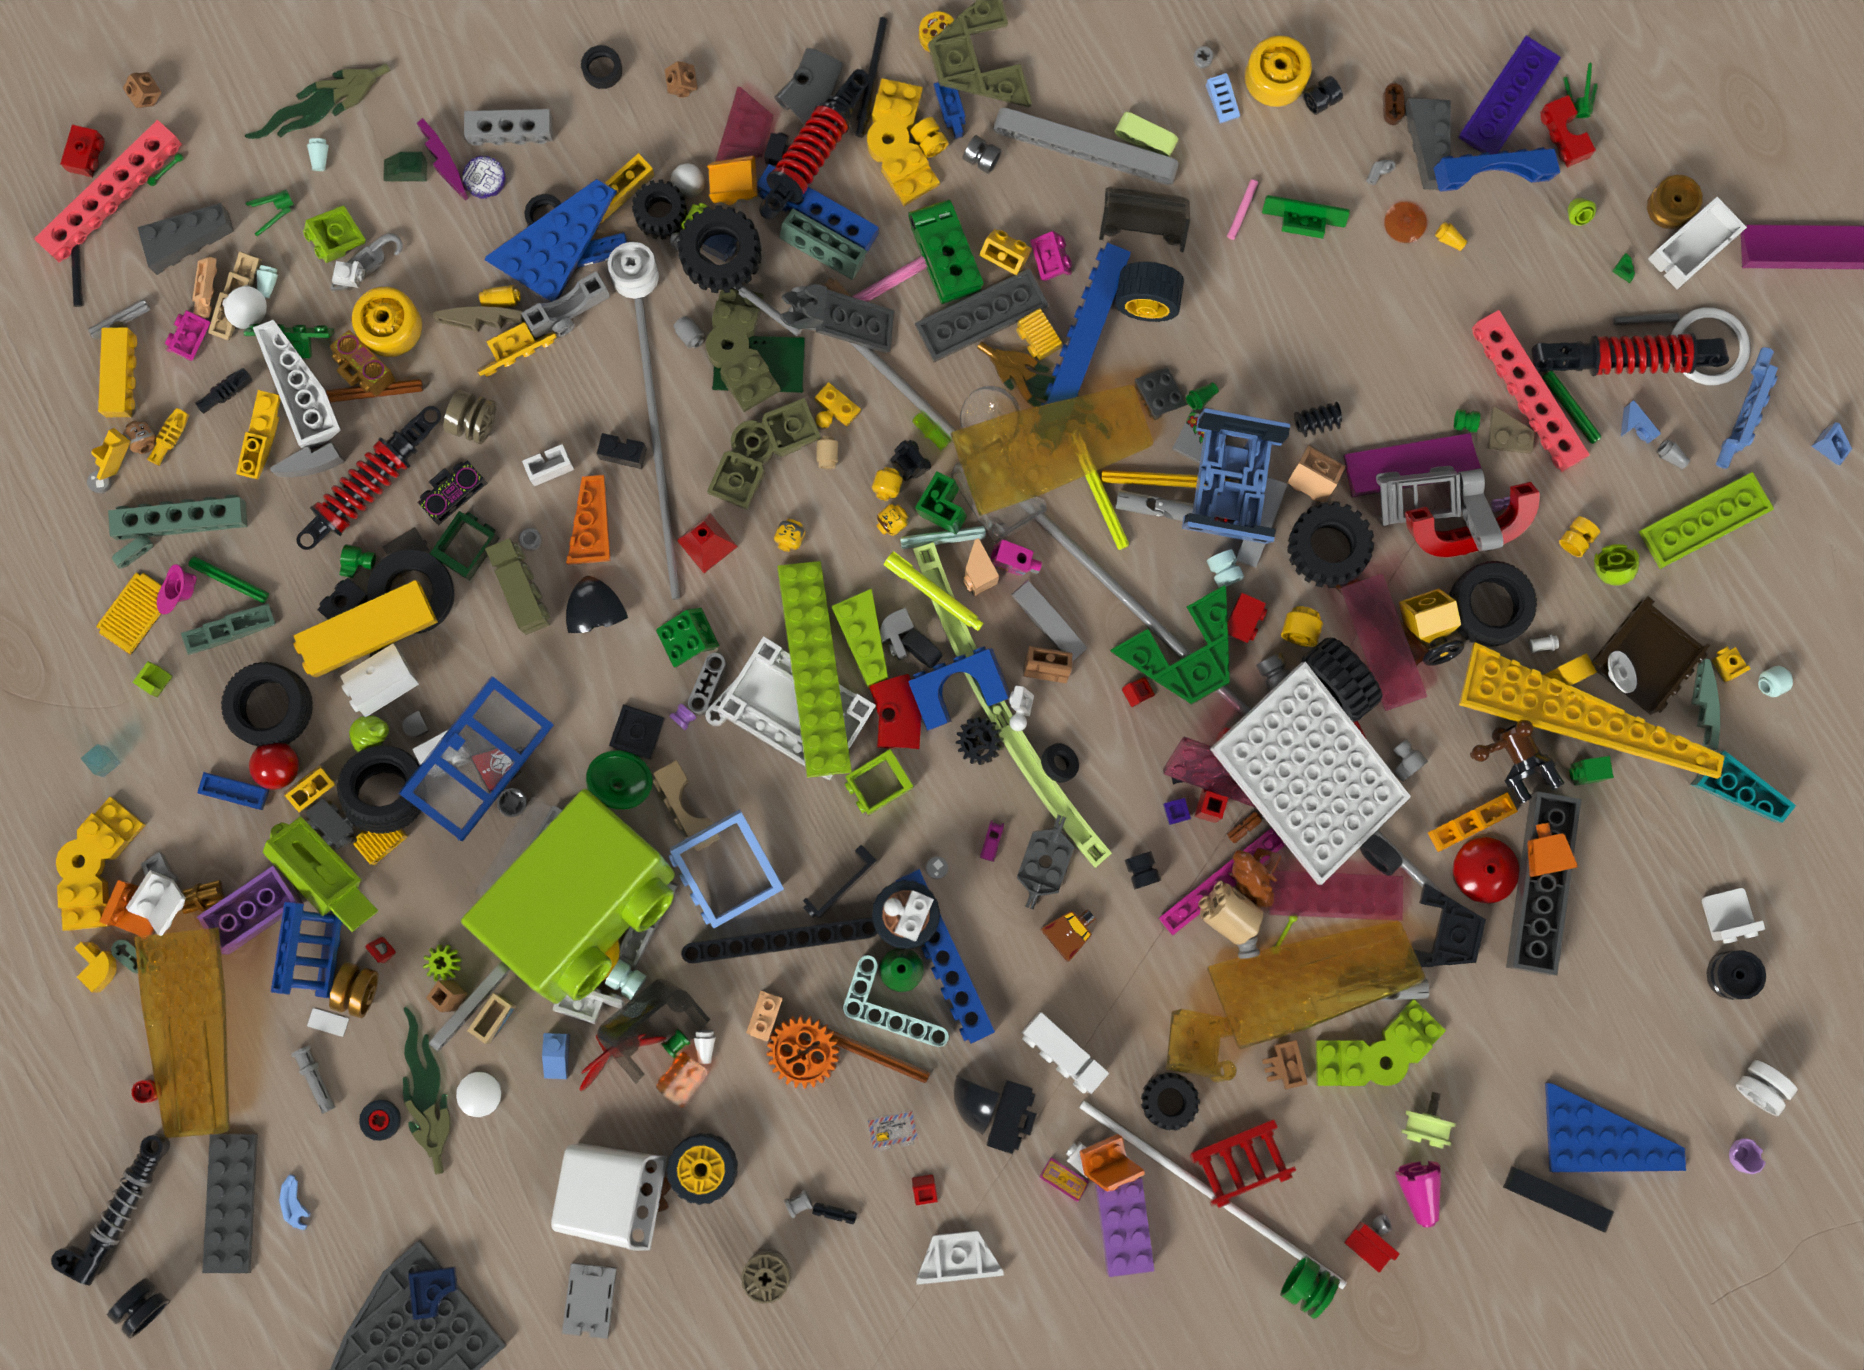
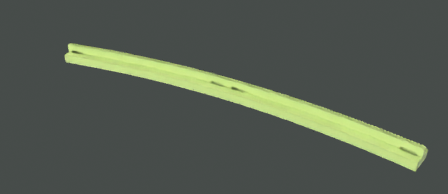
[913,542,1112,868]

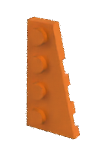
[566,475,611,565]

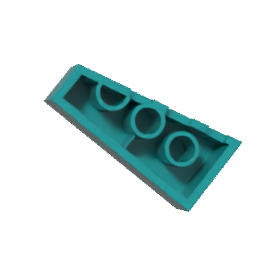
[1690,750,1797,823]

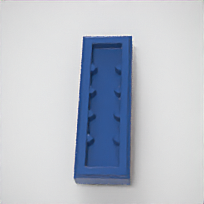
[576,232,628,268]
[197,772,269,810]

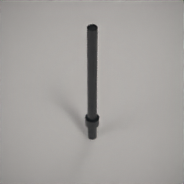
[855,17,888,138]

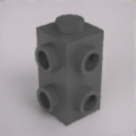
[305,798,354,850]

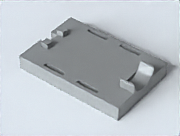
[562,1263,617,1339]

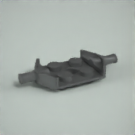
[1017,815,1075,909]

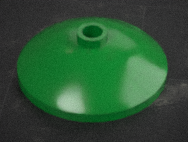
[586,750,653,810]

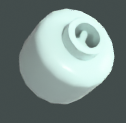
[1758,666,1793,697]

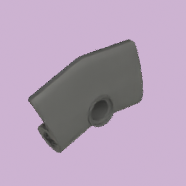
[775,48,843,124]

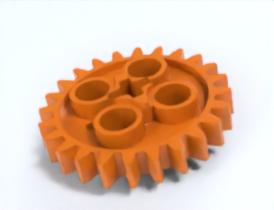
[766,1015,840,1089]

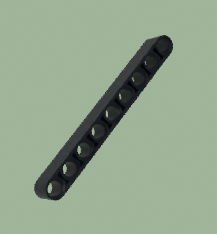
[681,918,878,964]

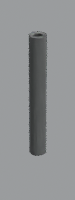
[1613,313,1679,325]

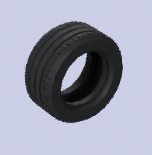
[1449,561,1537,647]
[221,662,313,747]
[337,745,427,834]

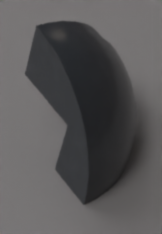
[566,576,628,633]
[954,1076,1000,1134]

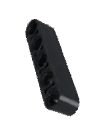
[1503,1166,1614,1233]

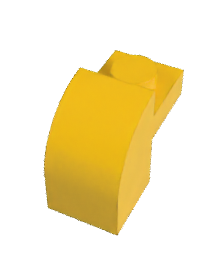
[1544,653,1597,686]
[75,942,117,993]

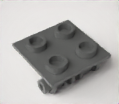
[1135,368,1187,420]

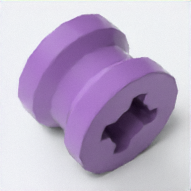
[669,703,697,730]

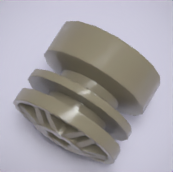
[444,389,496,444]
[741,1250,791,1304]

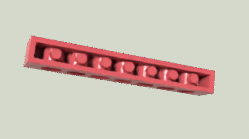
[34,120,182,263]
[1472,310,1590,472]

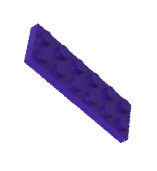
[1458,35,1562,154]

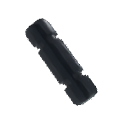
[812,1203,857,1224]

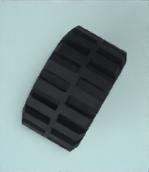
[632,179,688,239]
[1141,1073,1200,1131]

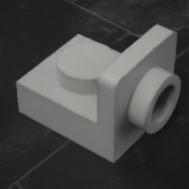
[141,852,179,883]

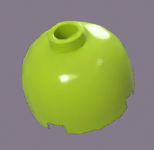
[1594,544,1639,586]

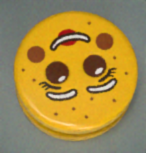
[919,11,954,53]

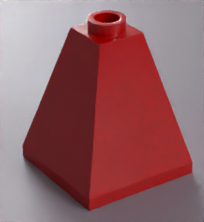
[677,513,738,574]

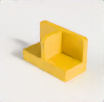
[91,428,131,480]

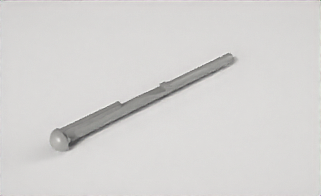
[669,232,802,336]

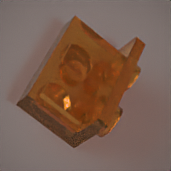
[656,1051,709,1108]

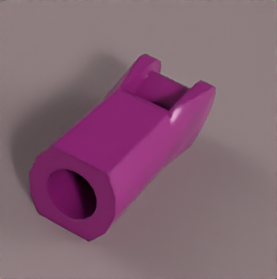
[980,820,1004,862]

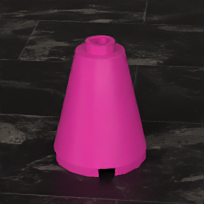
[1395,1161,1441,1228]

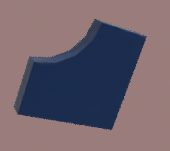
[408,1266,458,1320]

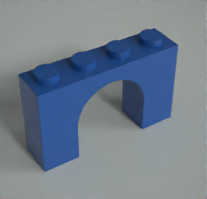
[908,646,1010,731]

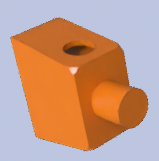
[1527,823,1578,877]

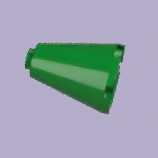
[879,948,924,992]

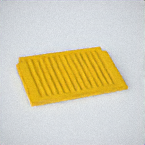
[96,572,162,655]

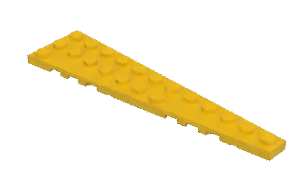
[1459,642,1725,779]

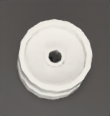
[608,242,659,298]
[1736,1060,1798,1116]

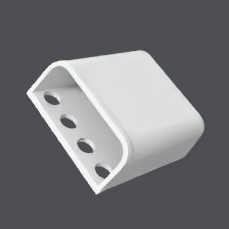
[551,1143,668,1251]

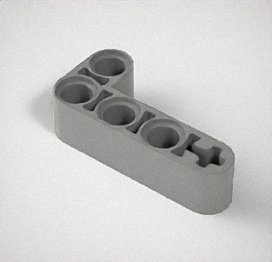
[1458,468,1503,552]

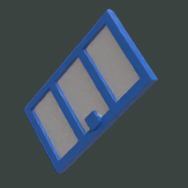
[399,676,554,842]

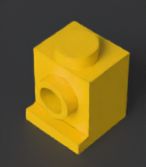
[1711,646,1751,682]

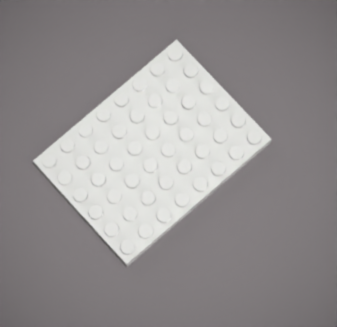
[1210,662,1411,885]

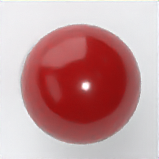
[249,742,299,790]

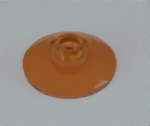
[1384,202,1427,243]

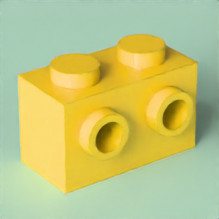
[979,229,1032,275]

